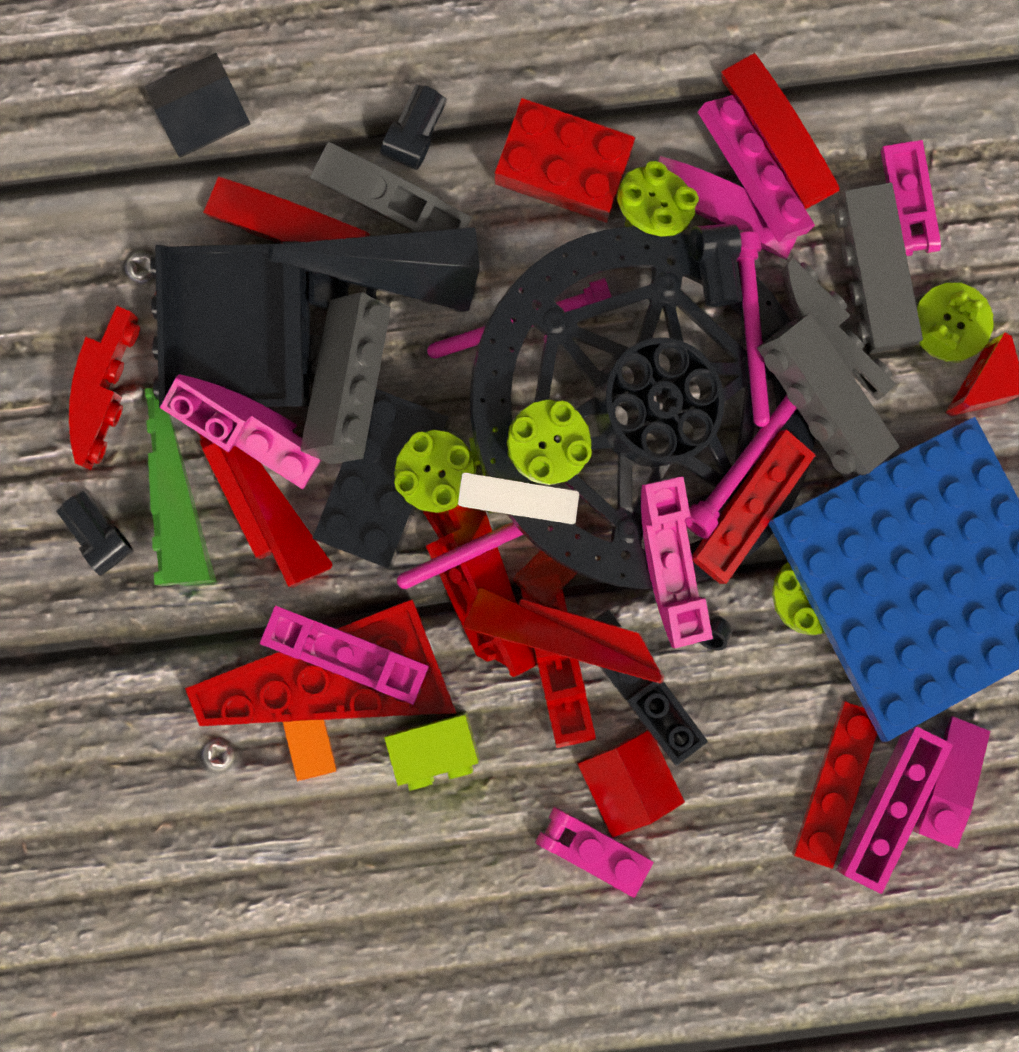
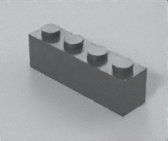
[834,182,923,354]
[300,292,391,464]
[757,313,900,481]

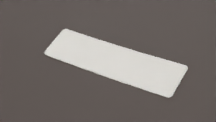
[458,473,579,524]

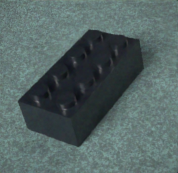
[312,389,450,570]

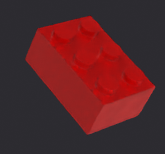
[495,98,636,223]

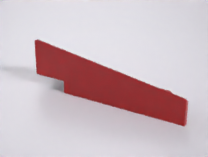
[197,432,333,588]
[423,505,537,677]
[463,588,664,683]

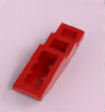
[721,53,840,209]
[203,176,370,244]
[520,575,596,748]

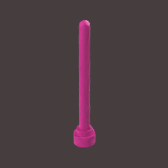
[737,232,770,427]
[427,278,611,359]
[685,395,797,539]
[397,522,523,589]

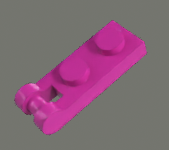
[880,140,941,256]
[535,806,654,898]

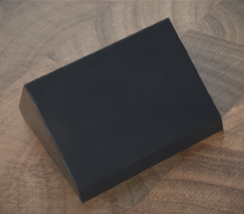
[145,53,251,158]

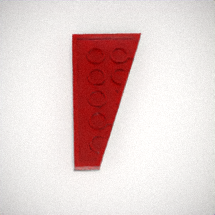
[185,599,457,726]

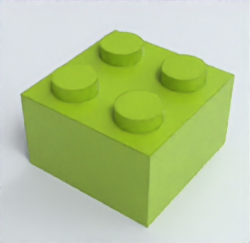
[384,712,480,791]

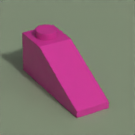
[913,716,991,849]

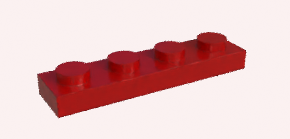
[692,429,816,584]
[792,701,877,869]

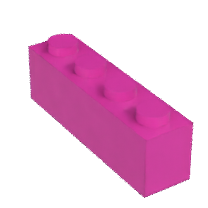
[836,726,954,894]

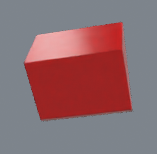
[945,332,1019,417]
[577,730,685,838]

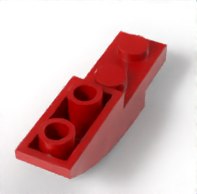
[69,305,140,470]

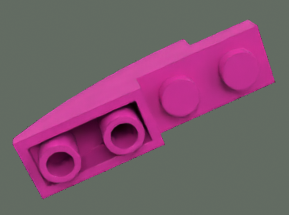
[160,374,322,490]

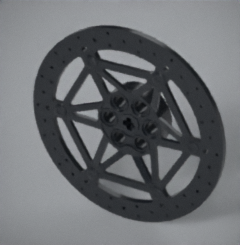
[470,227,815,589]

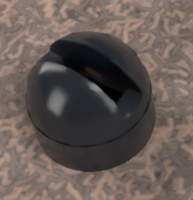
[699,615,732,651]

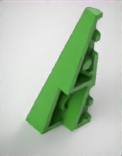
[145,388,217,586]

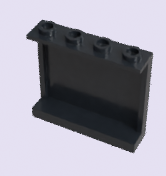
[150,241,311,408]

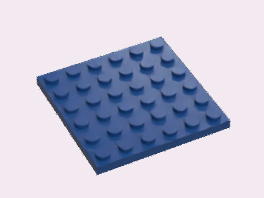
[768,417,1019,742]

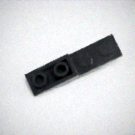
[594,609,708,766]

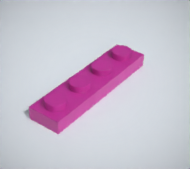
[698,95,815,243]

